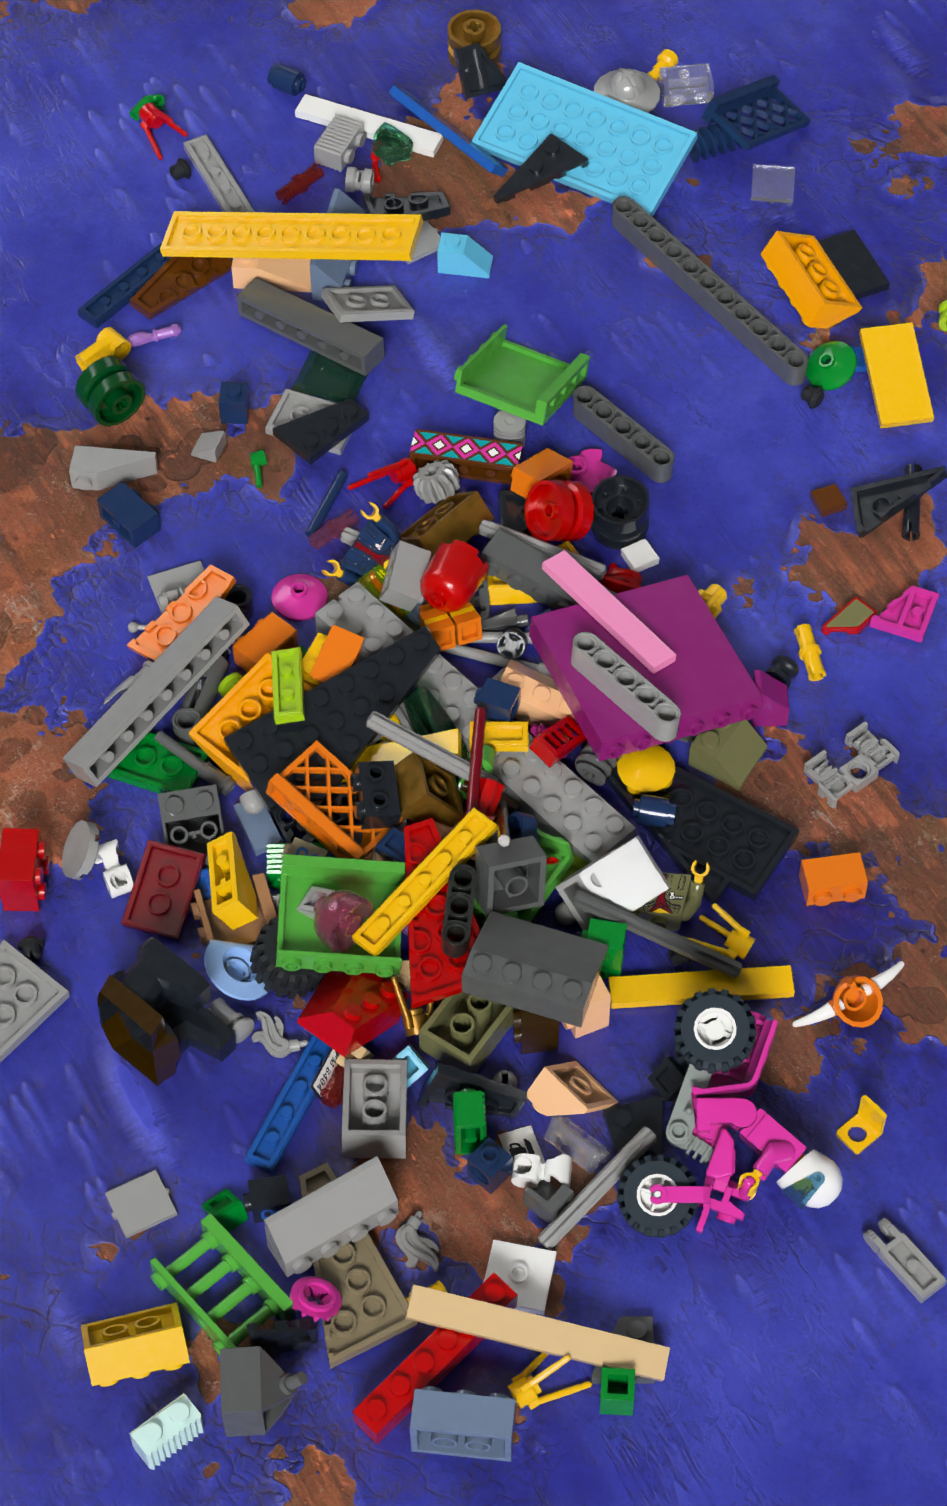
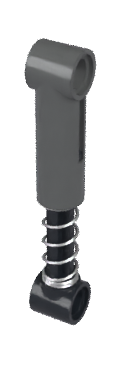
[172,584,254,746]

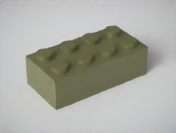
[419,992,518,1074]

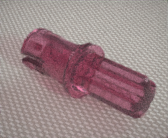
[308,509,359,549]

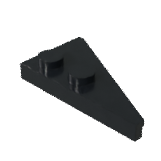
[493,134,589,204]
[850,466,947,538]

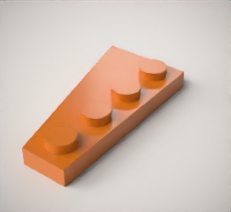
[127,565,236,662]

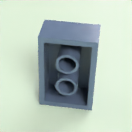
[410,1386,516,1462]

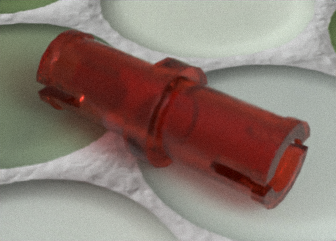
[275,163,324,205]

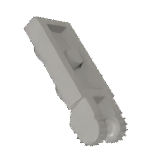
[863,1218,947,1304]

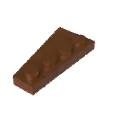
[129,257,232,320]

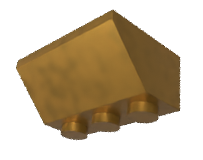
[400,491,494,563]

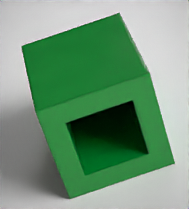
[599,1367,635,1416]

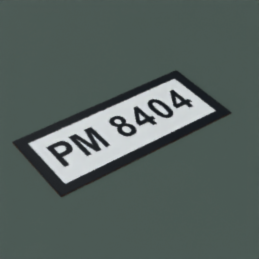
[310,1048,340,1101]

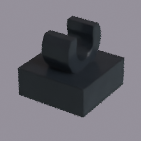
[647,1057,686,1101]

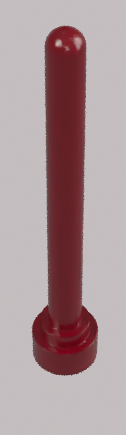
[459,707,486,822]

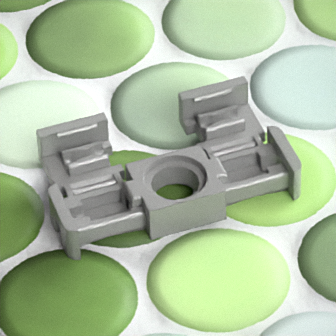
[803,721,900,808]

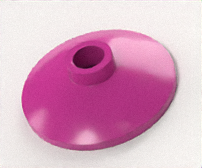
[271,574,328,621]

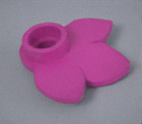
[568,449,617,494]

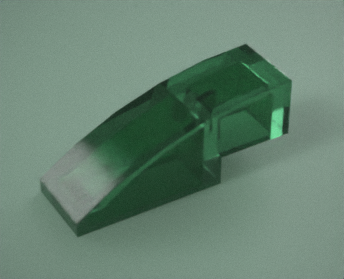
[403,686,470,778]

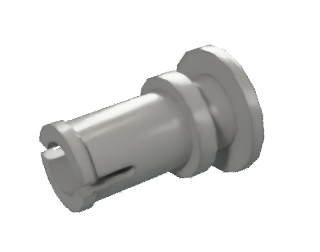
[208,998,255,1044]

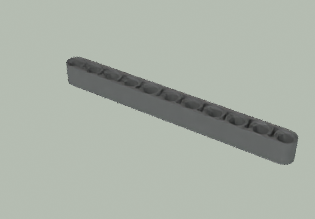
[612,196,808,386]

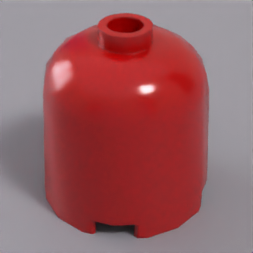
[420,540,489,612]

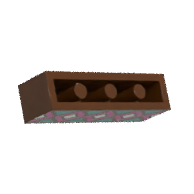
[409,429,523,485]

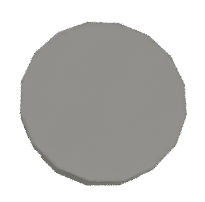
[62,820,99,880]

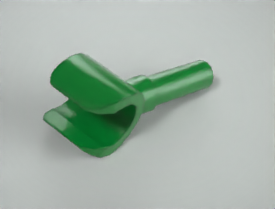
[250,450,267,488]

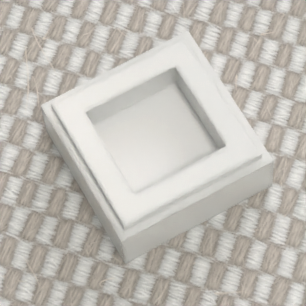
[621,539,659,572]

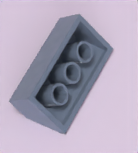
[310,188,366,302]

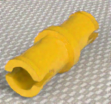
[793,624,826,681]

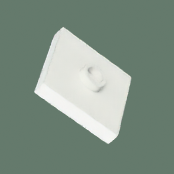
[484,1240,557,1315]

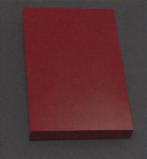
[121,840,206,941]

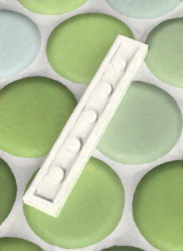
[295,94,443,158]

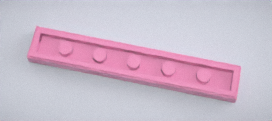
[542,550,676,674]

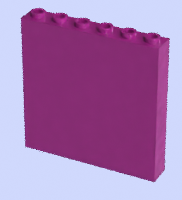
[529,575,763,762]

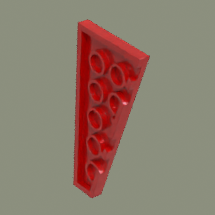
[404,818,480,1009]

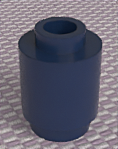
[267,64,306,96]
[632,794,676,828]

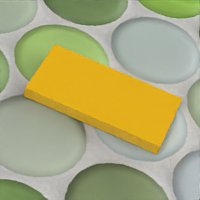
[859,322,934,429]

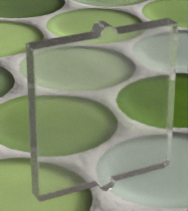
[751,164,795,204]

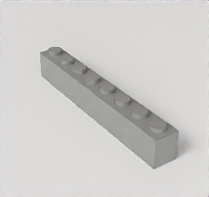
[62,597,250,787]

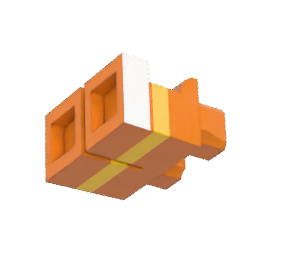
[419,602,483,652]

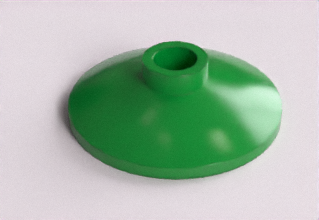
[806,341,857,391]

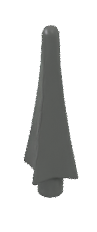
[481,608,529,632]

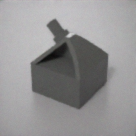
[475,830,547,917]
[220,1346,308,1437]

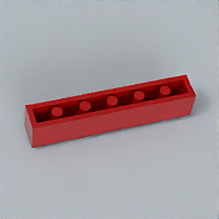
[353,1272,518,1445]

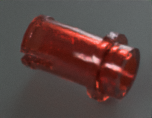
[320,1066,344,1108]

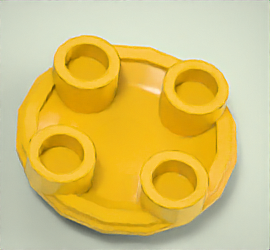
[617,745,675,795]

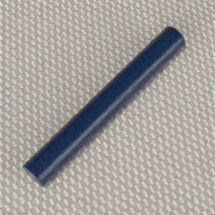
[305,471,348,539]

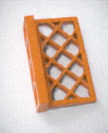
[266,740,404,860]

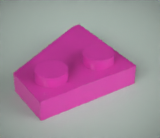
[869,585,939,643]

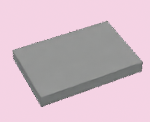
[321,285,415,323]
[265,389,351,455]

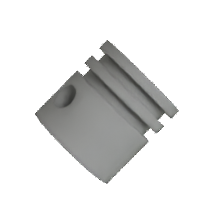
[493,410,526,448]

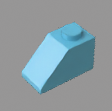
[437,232,493,278]

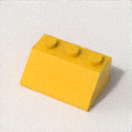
[81,1302,190,1387]

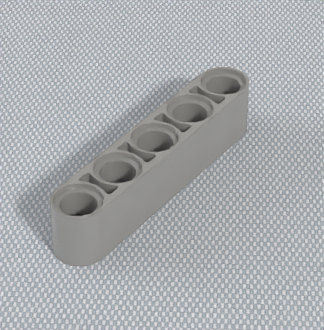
[570,632,681,742]

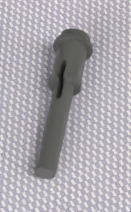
[154,730,237,796]

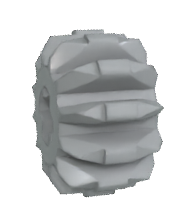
[413,459,460,504]

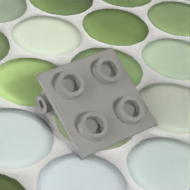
[147,561,204,614]

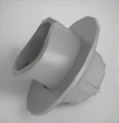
[594,68,660,113]

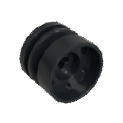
[591,476,649,550]

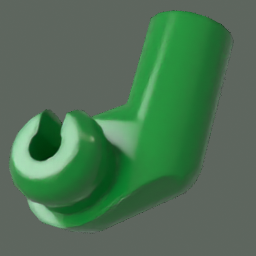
[129,94,166,121]

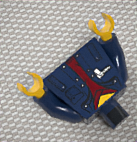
[322,501,402,587]

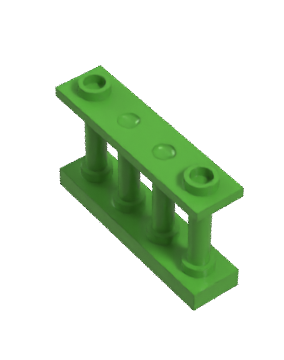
[150,1213,296,1356]

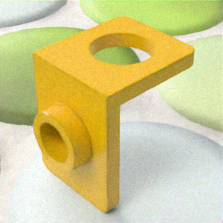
[836,1095,887,1154]

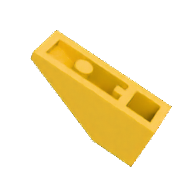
[207,831,258,930]

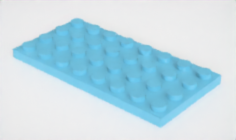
[471,62,698,217]

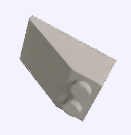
[342,1059,407,1159]

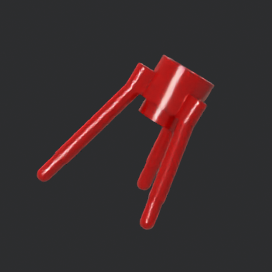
[139,103,188,160]
[347,457,417,509]

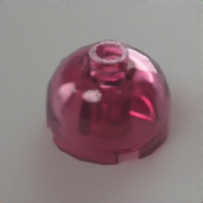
[313,890,373,953]

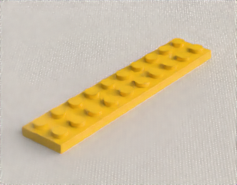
[160,211,423,261]

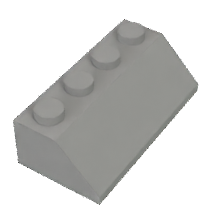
[264,1156,399,1277]

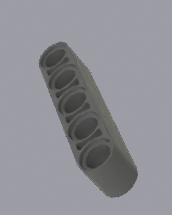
[572,386,674,483]

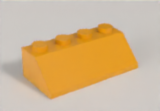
[760,231,862,329]

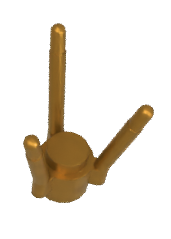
[391,976,434,1036]

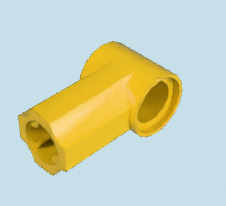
[75,327,131,371]

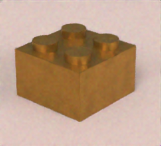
[394,752,464,827]

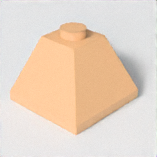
[527,1061,619,1116]

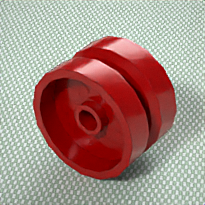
[524,480,594,541]

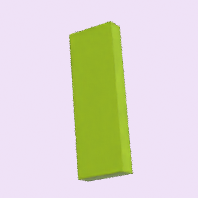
[271,647,305,725]

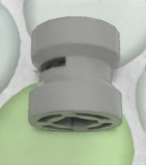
[345,166,374,194]

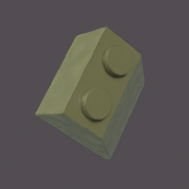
[688,720,768,790]

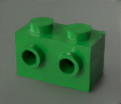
[581,918,627,979]

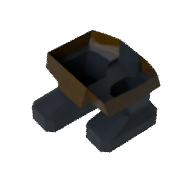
[97,937,236,1086]

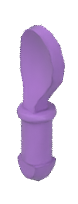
[127,324,182,347]

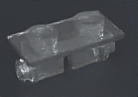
[544,1115,610,1176]

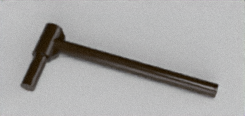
[460,780,519,847]

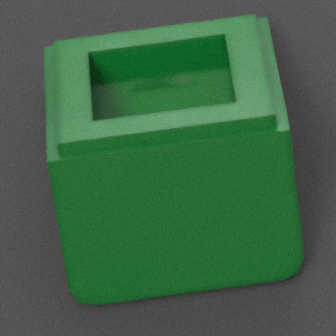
[201,1188,248,1232]

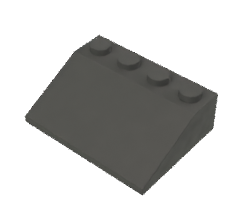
[462,911,609,1027]

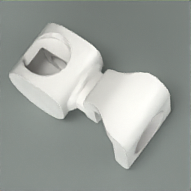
[95,839,134,899]
[511,1153,572,1189]

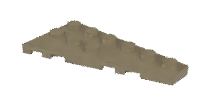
[299,1162,417,1369]

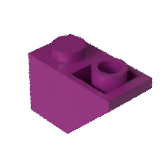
[752,670,789,727]

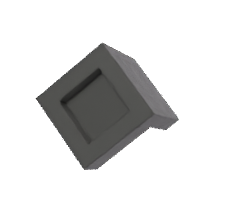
[523,1180,574,1224]

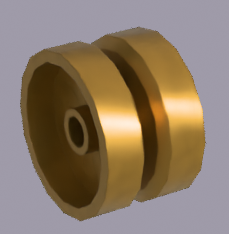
[447,9,501,68]

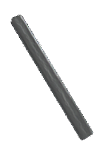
[572,890,742,978]

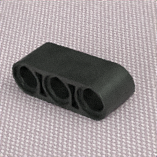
[441,864,477,958]

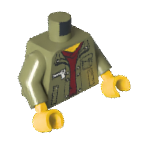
[631,860,710,931]

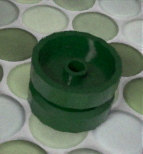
[75,356,146,427]

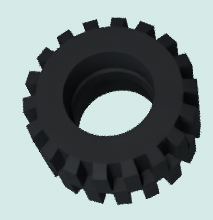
[250,917,325,999]

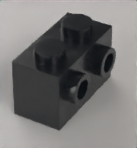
[350,761,401,830]

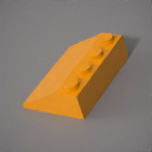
[188,653,313,792]

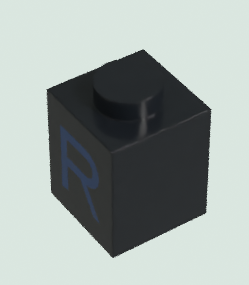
[243,1174,291,1223]

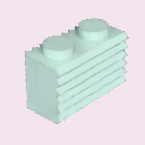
[129,1393,204,1470]

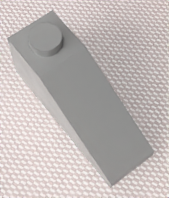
[69,445,158,490]

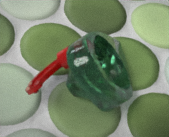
[370,122,413,183]

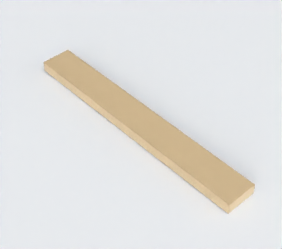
[405,1284,670,1382]

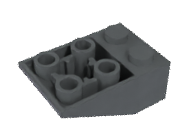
[157,784,224,869]

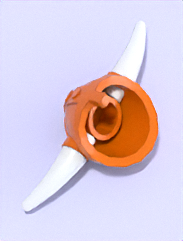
[792,961,905,1028]

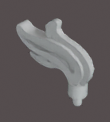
[252,1011,308,1058]
[395,1211,439,1273]

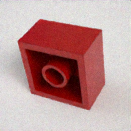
[0,828,50,912]

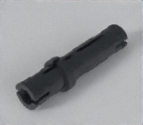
[902,464,923,541]

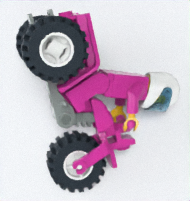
[617,988,843,1238]

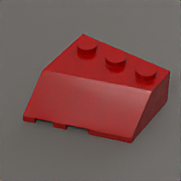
[297,971,409,1057]

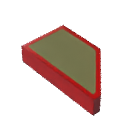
[821,597,877,635]

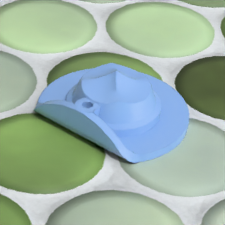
[204,939,268,1001]

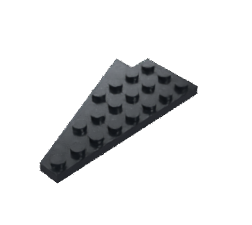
[224,626,441,813]
[581,739,799,906]

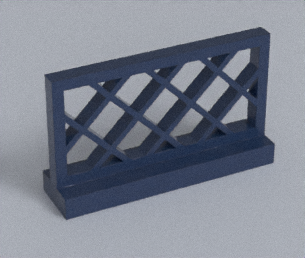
[701,75,811,151]

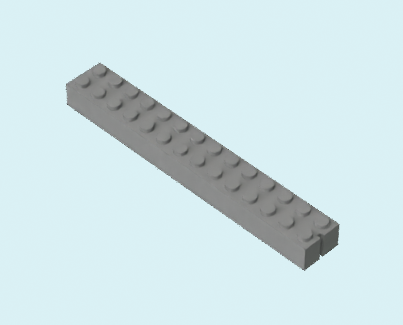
[315,582,636,869]

